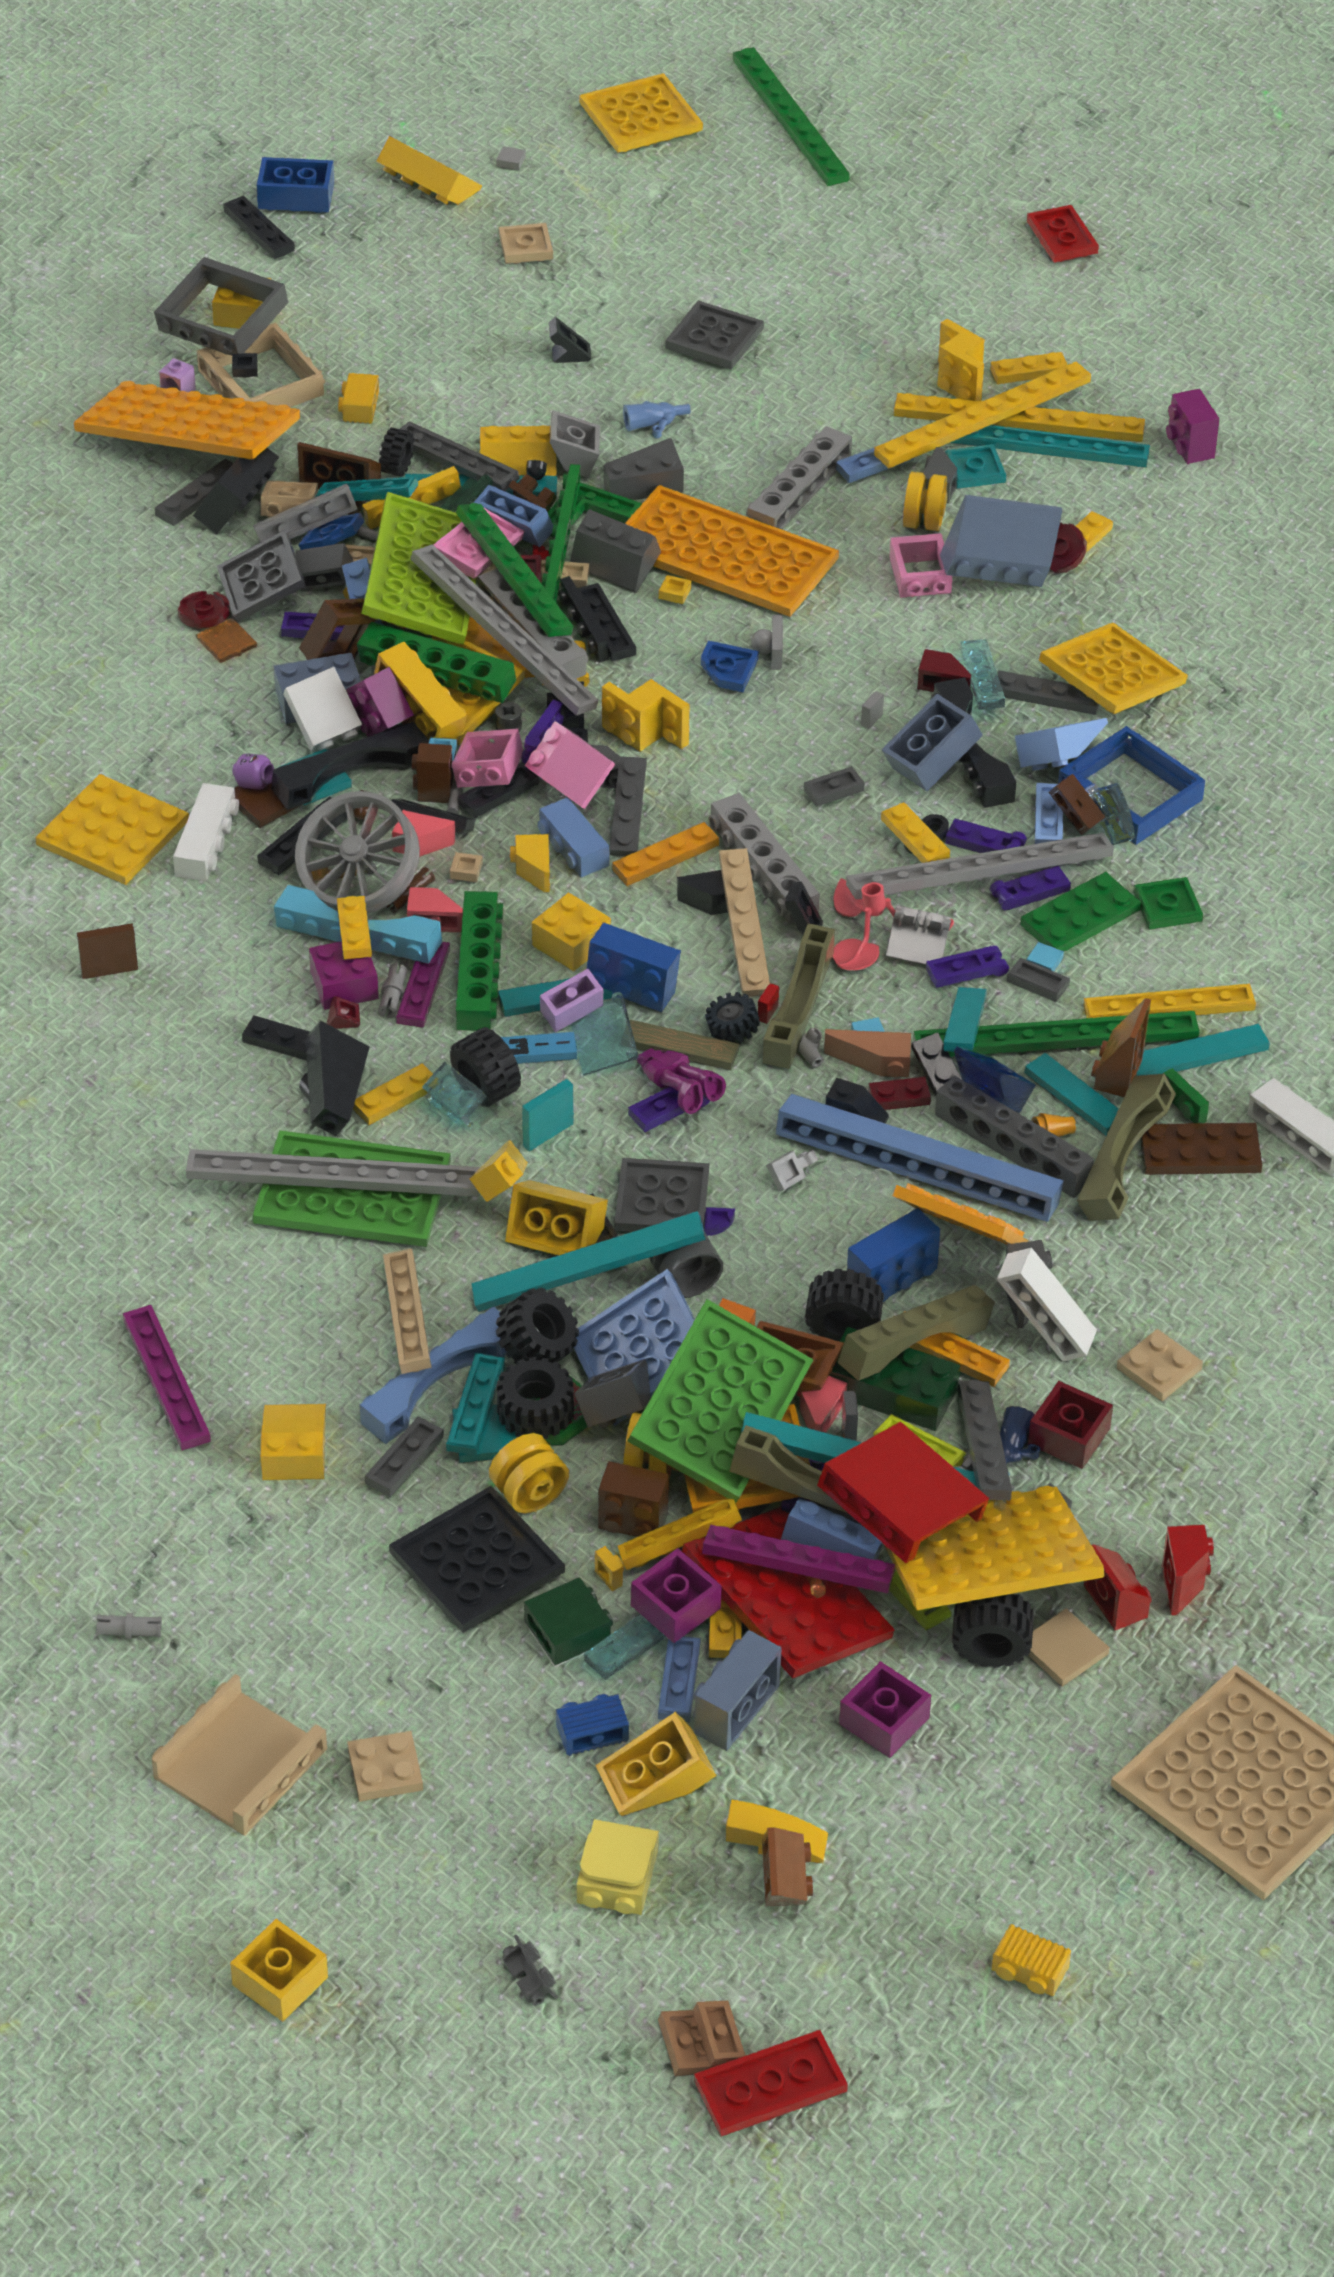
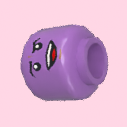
[232,753,274,790]

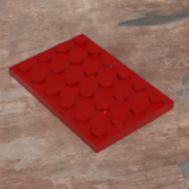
[682,1507,895,1679]

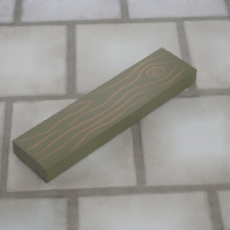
[622,1019,739,1070]

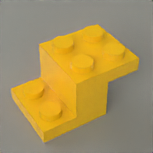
[937,319,985,401]
[602,679,690,752]

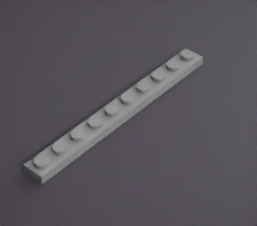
[410,544,599,716]
[846,833,1114,899]
[186,1149,480,1197]

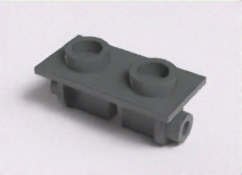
[503,1935,558,2006]

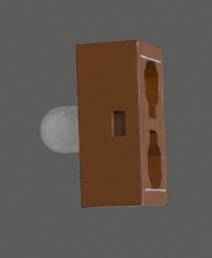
[1049,774,1105,836]

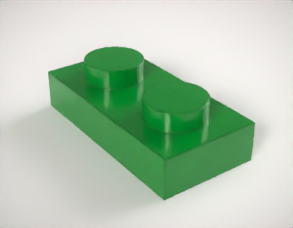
[1164,1068,1209,1123]

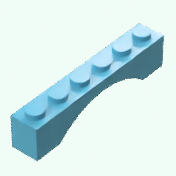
[274,885,442,964]

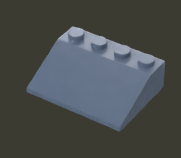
[940,495,1062,587]

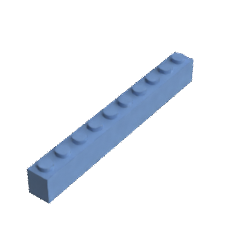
[776,1094,1064,1222]

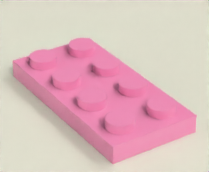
[434,508,525,579]

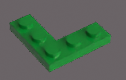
[547,482,642,536]

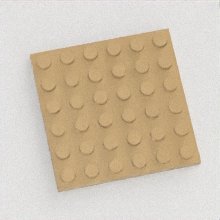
[1111,1665,1334,1901]

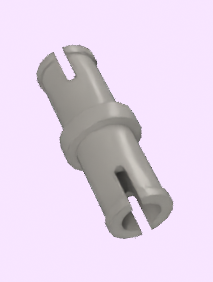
[378,963,407,1018]
[96,1613,162,1639]

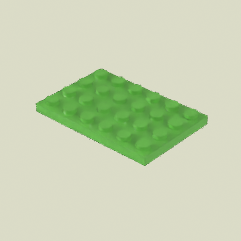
[253,1130,451,1247]
[627,1299,813,1503]

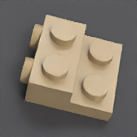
[261,481,318,518]

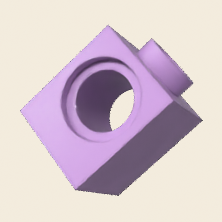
[159,358,196,392]

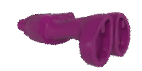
[637,1048,726,1114]

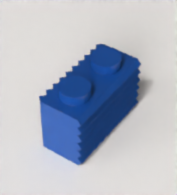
[556,1694,629,1756]

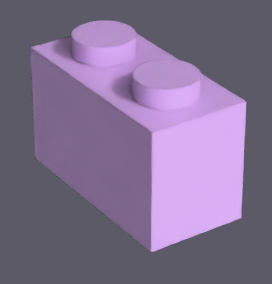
[540,969,603,1032]

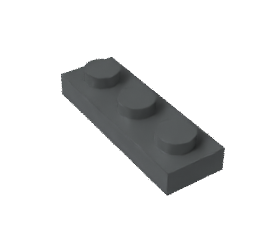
[365,1416,444,1497]

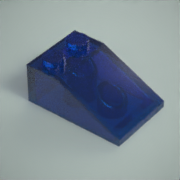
[954,1046,1036,1114]

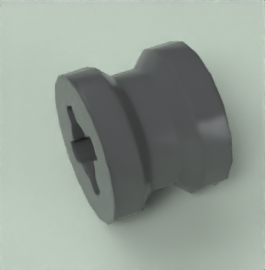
[495,702,522,732]

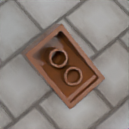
[1091,998,1151,1097]
[756,1321,844,1392]
[762,1827,813,1907]

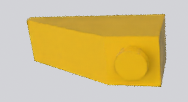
[469,1140,528,1202]

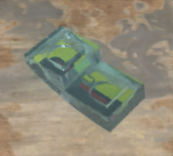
[1093,783,1135,845]

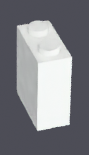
[283,667,362,751]

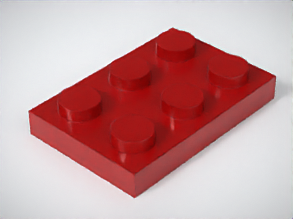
[1027,205,1099,262]

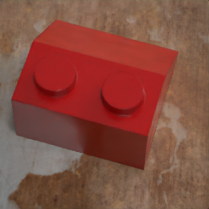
[1162,1525,1214,1616]
[1084,1544,1152,1631]

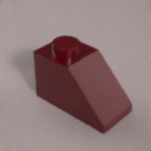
[917,649,971,692]

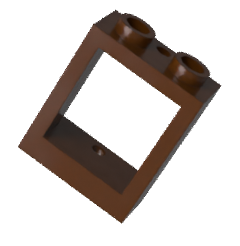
[299,598,376,660]

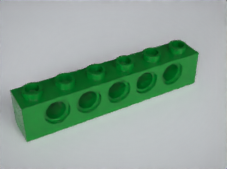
[357,622,517,703]
[456,891,503,1031]

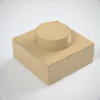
[450,852,483,882]

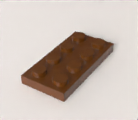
[1141,1123,1262,1175]

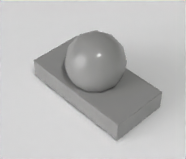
[751,615,783,670]

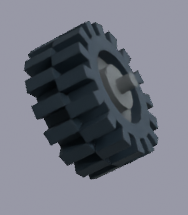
[705,992,760,1044]

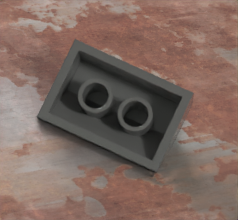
[570,510,661,593]

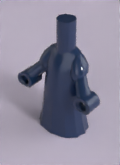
[999,1406,1040,1464]

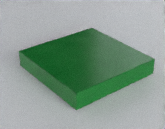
[1133,877,1203,930]

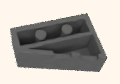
[604,438,684,500]

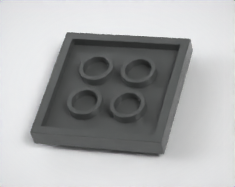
[665,300,764,370]
[217,530,306,622]
[614,1158,710,1232]

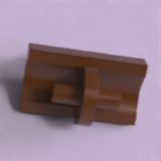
[508,474,557,512]

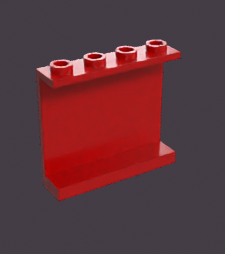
[817,1421,990,1564]

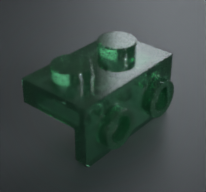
[439,473,493,513]

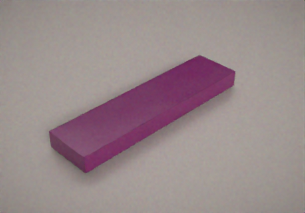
[396,942,450,1028]

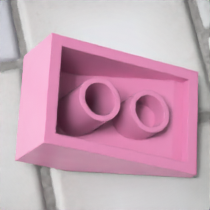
[525,721,615,809]

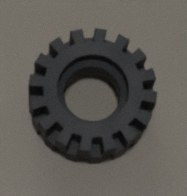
[379,427,415,477]

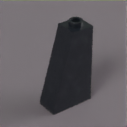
[306,1020,370,1136]

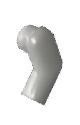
[799,1028,824,1068]

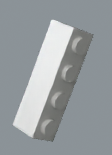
[173,783,239,881]
[1248,1078,1334,1177]
[997,1247,1097,1361]

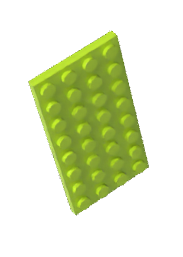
[361,492,476,645]

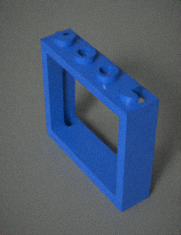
[1058,726,1205,845]

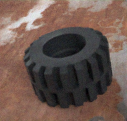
[450,1027,521,1107]
[805,1269,884,1341]
[496,1288,579,1365]
[497,1357,574,1439]
[952,1594,1034,1668]

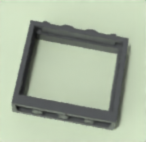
[154,257,289,356]

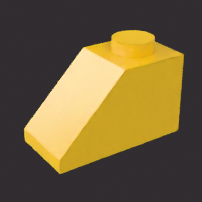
[510,834,550,892]

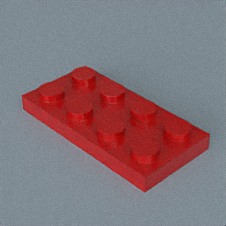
[694,2030,848,2137]

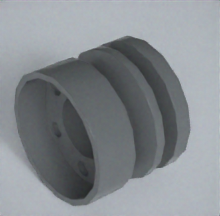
[649,1231,723,1298]

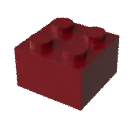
[1028,1381,1113,1469]

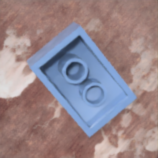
[1015,718,1108,771]

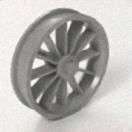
[295,791,420,914]

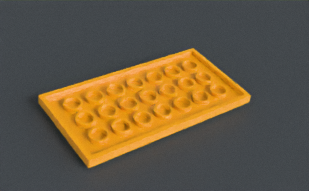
[74,381,300,460]
[625,485,839,617]

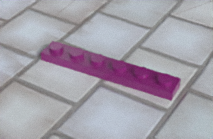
[123,1305,211,1451]
[702,1525,896,1593]

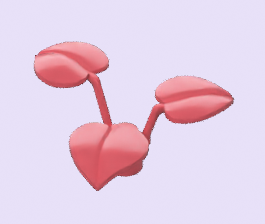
[833,878,954,970]

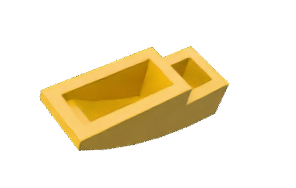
[726,1799,828,1864]

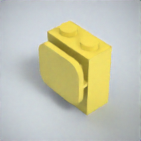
[577,1819,659,1915]

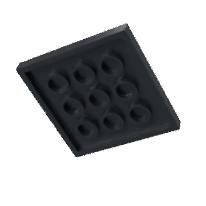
[389,1486,565,1633]

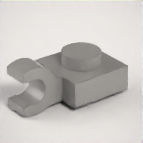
[766,1149,818,1191]

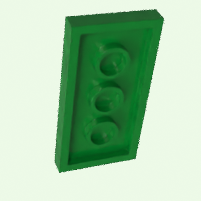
[1020,871,1142,952]

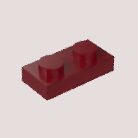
[868,1076,931,1110]

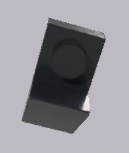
[549,317,592,363]

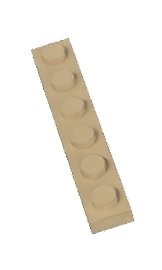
[719,848,770,997]
[383,1248,432,1374]

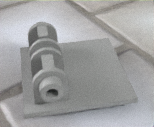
[886,905,951,965]

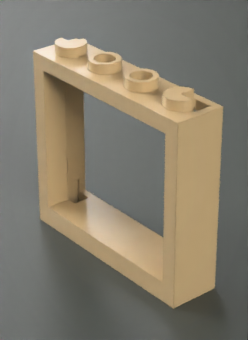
[197,323,325,407]

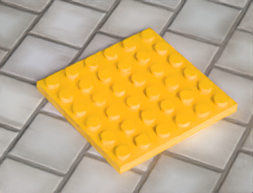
[884,1486,1104,1611]

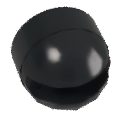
[526,460,547,480]

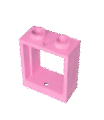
[889,533,952,598]
[452,729,523,788]

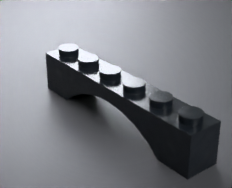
[930,677,1017,808]
[271,722,429,810]

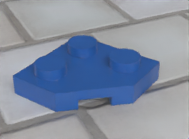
[299,513,364,550]
[701,640,759,692]

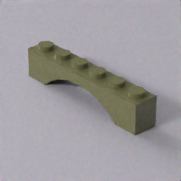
[763,924,835,1069]
[1077,1073,1176,1221]
[838,1285,995,1381]
[730,1425,849,1514]

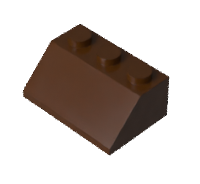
[297,442,381,502]

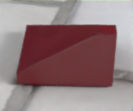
[327,996,360,1029]

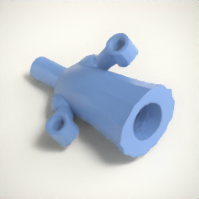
[623,401,691,438]

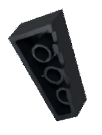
[193,448,279,535]

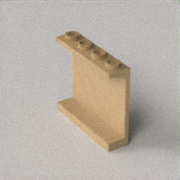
[152,1674,327,1836]

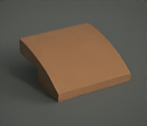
[658,2000,746,2076]

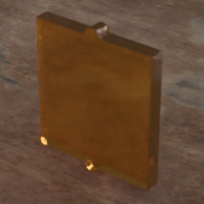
[196,618,257,663]

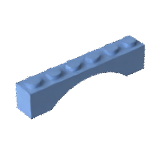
[360,1307,506,1444]

